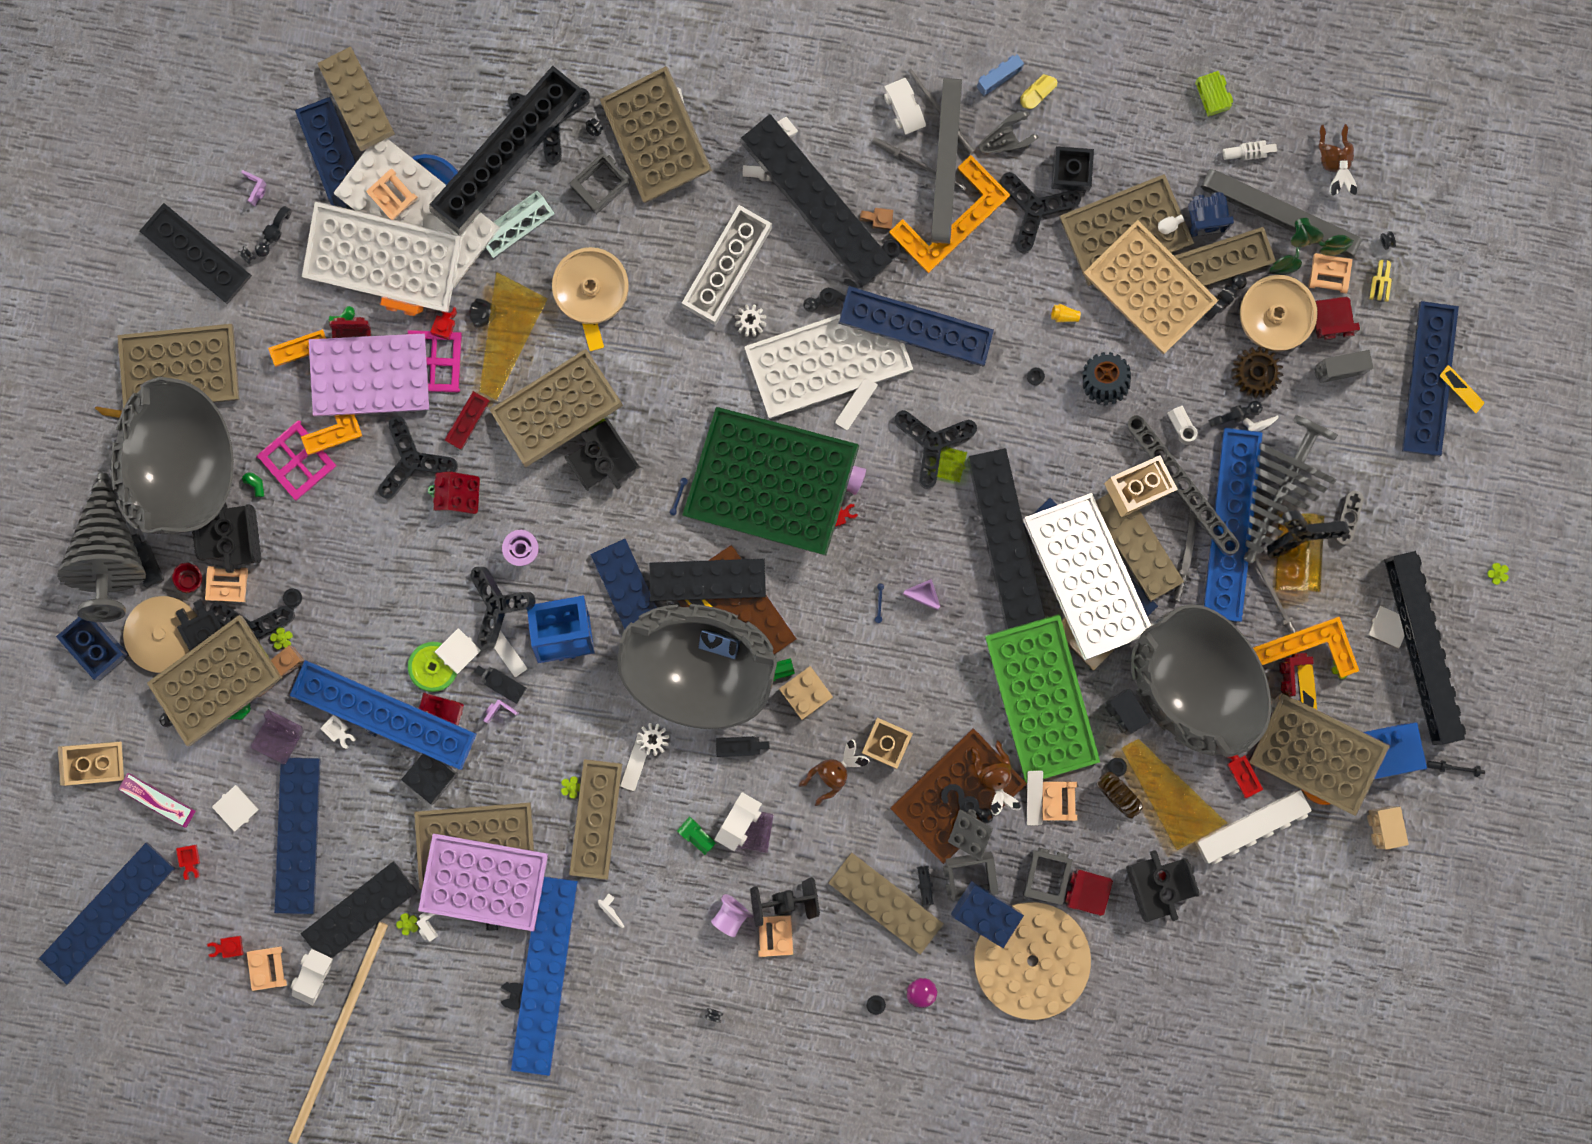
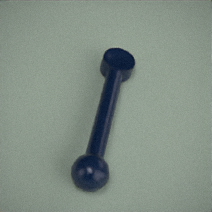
[669,478,688,516]
[875,583,884,623]

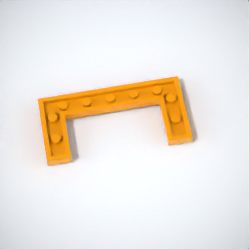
[889,155,1010,274]
[268,329,363,456]
[1252,616,1359,678]

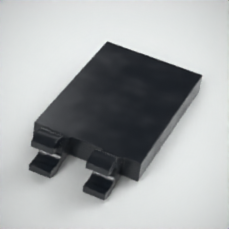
[175,599,222,651]

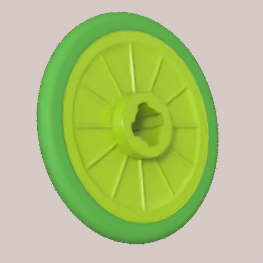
[408,642,457,692]

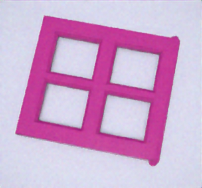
[408,330,462,393]
[256,420,337,501]

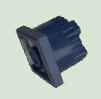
[1188,192,1234,237]

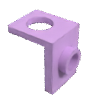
[241,170,267,206]
[483,699,519,723]

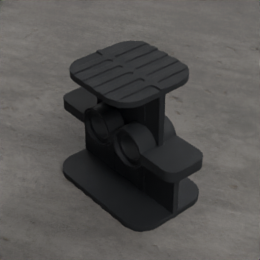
[564,417,640,491]
[192,502,261,573]
[1126,850,1199,923]
[750,877,820,927]

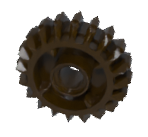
[1231,347,1283,398]
[1097,772,1143,819]

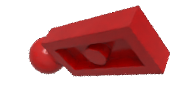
[1227,755,1263,798]

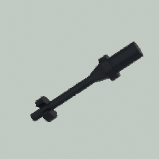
[1426,760,1485,777]

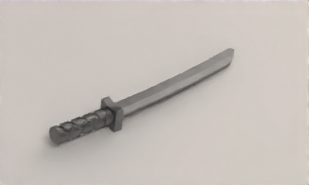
[908,68,975,156]
[872,137,967,191]
[1173,496,1198,602]
[1254,557,1297,634]

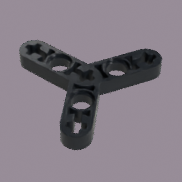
[508,88,590,165]
[1000,172,1081,254]
[894,410,977,489]
[378,416,458,499]
[1266,510,1350,558]
[471,567,536,650]
[210,602,295,643]

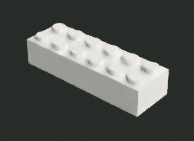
[682,205,772,326]

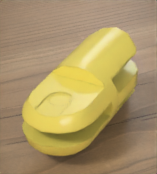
[1020,74,1058,109]
[1369,260,1392,302]

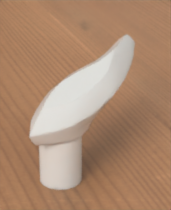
[1243,416,1279,432]
[598,894,624,928]

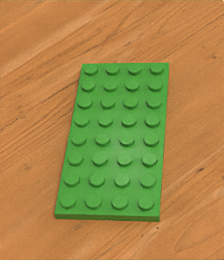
[985,614,1100,783]

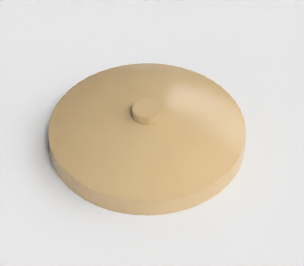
[552,247,629,324]
[1240,275,1317,351]
[123,596,197,673]

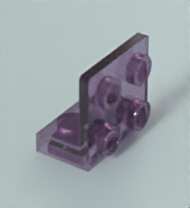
[251,709,304,765]
[737,812,774,853]

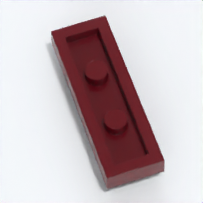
[445,391,491,450]

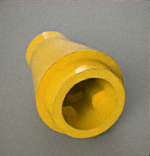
[1051,304,1081,322]

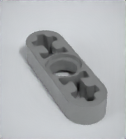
[1335,491,1364,545]

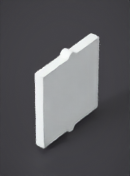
[1368,606,1404,649]
[434,629,481,674]
[212,785,259,832]

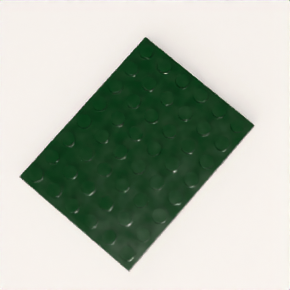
[682,407,860,556]

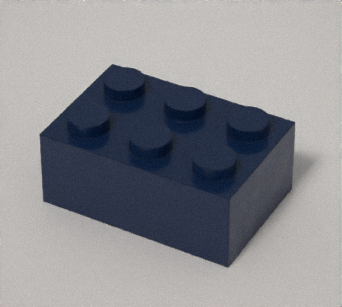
[56,617,129,681]
[951,881,1024,948]

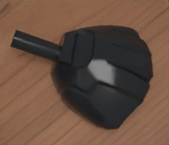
[469,298,508,328]

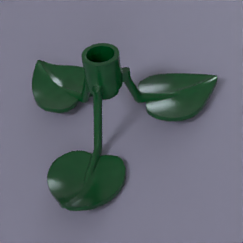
[1269,218,1354,275]

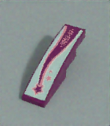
[118,773,196,828]

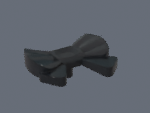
[501,982,523,1010]

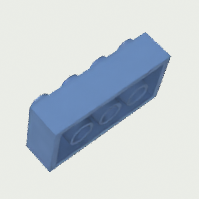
[977,54,1024,97]

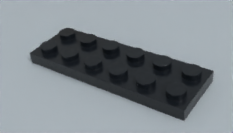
[139,203,252,304]
[649,558,766,602]
[300,861,418,958]

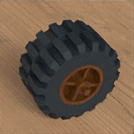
[1083,352,1131,405]

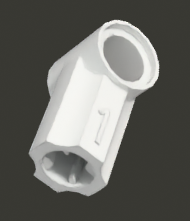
[1167,406,1198,445]

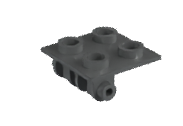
[948,809,993,861]

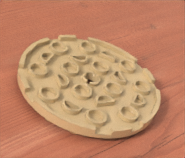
[974,902,1091,1020]

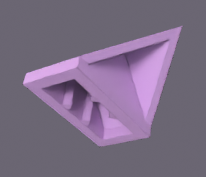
[903,579,940,611]

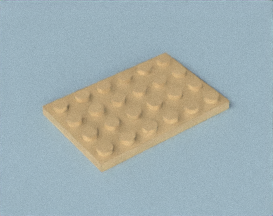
[1083,220,1218,355]

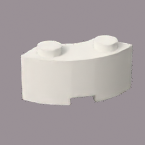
[884,78,926,135]
[714,792,762,852]
[290,949,333,1006]

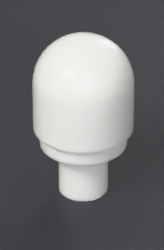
[1158,215,1184,234]

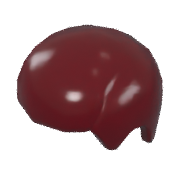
[172,562,202,593]

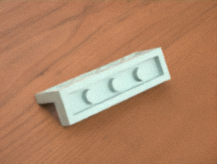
[486,191,554,258]

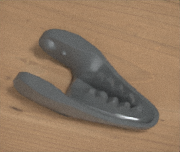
[979,112,1039,153]

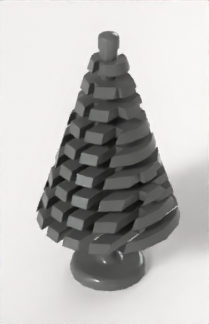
[1243,415,1338,563]
[57,472,146,622]

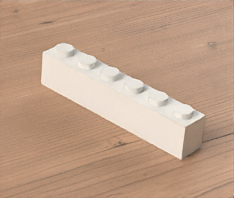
[1195,790,1312,865]

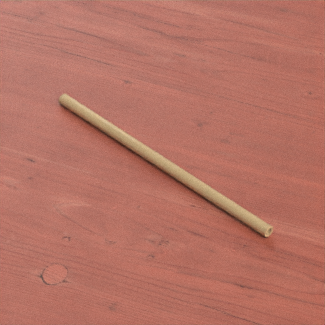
[288,922,388,1144]

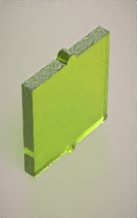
[927,444,967,483]

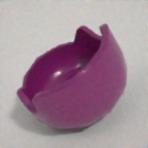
[906,978,938,1008]

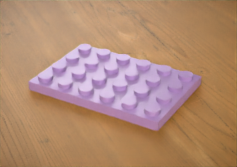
[309,334,430,416]
[418,834,548,931]

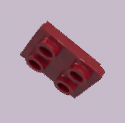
[1315,297,1360,340]
[329,317,371,338]
[433,472,480,514]
[1279,653,1314,697]
[419,692,464,726]
[1065,869,1113,916]

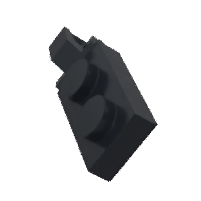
[132,533,164,588]
[474,665,527,704]
[716,736,770,757]

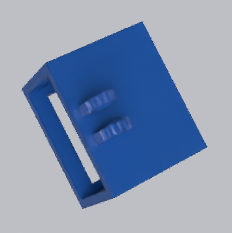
[527,595,595,663]
[1364,723,1427,779]

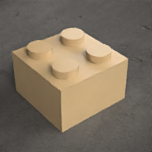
[779,666,833,720]
[861,718,913,769]
[1367,806,1409,850]

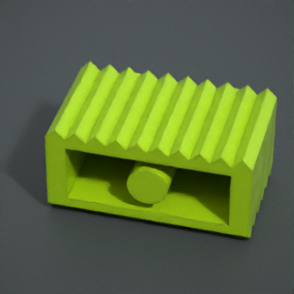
[1195,71,1233,117]

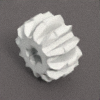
[735,305,766,337]
[636,723,669,756]

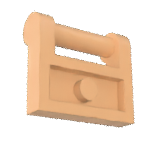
[366,169,418,220]
[1308,253,1353,294]
[205,566,248,602]
[1042,782,1077,821]
[758,915,793,957]
[247,946,287,991]

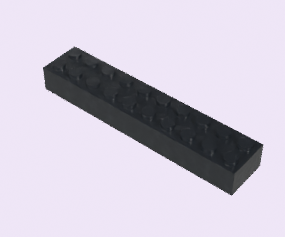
[429,65,582,236]
[740,114,892,288]
[967,448,1045,630]
[1384,551,1466,745]

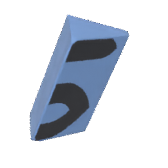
[699,630,740,659]

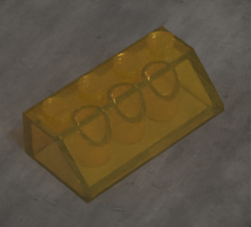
[1275,513,1324,592]

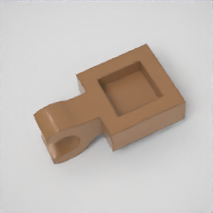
[860,208,894,230]

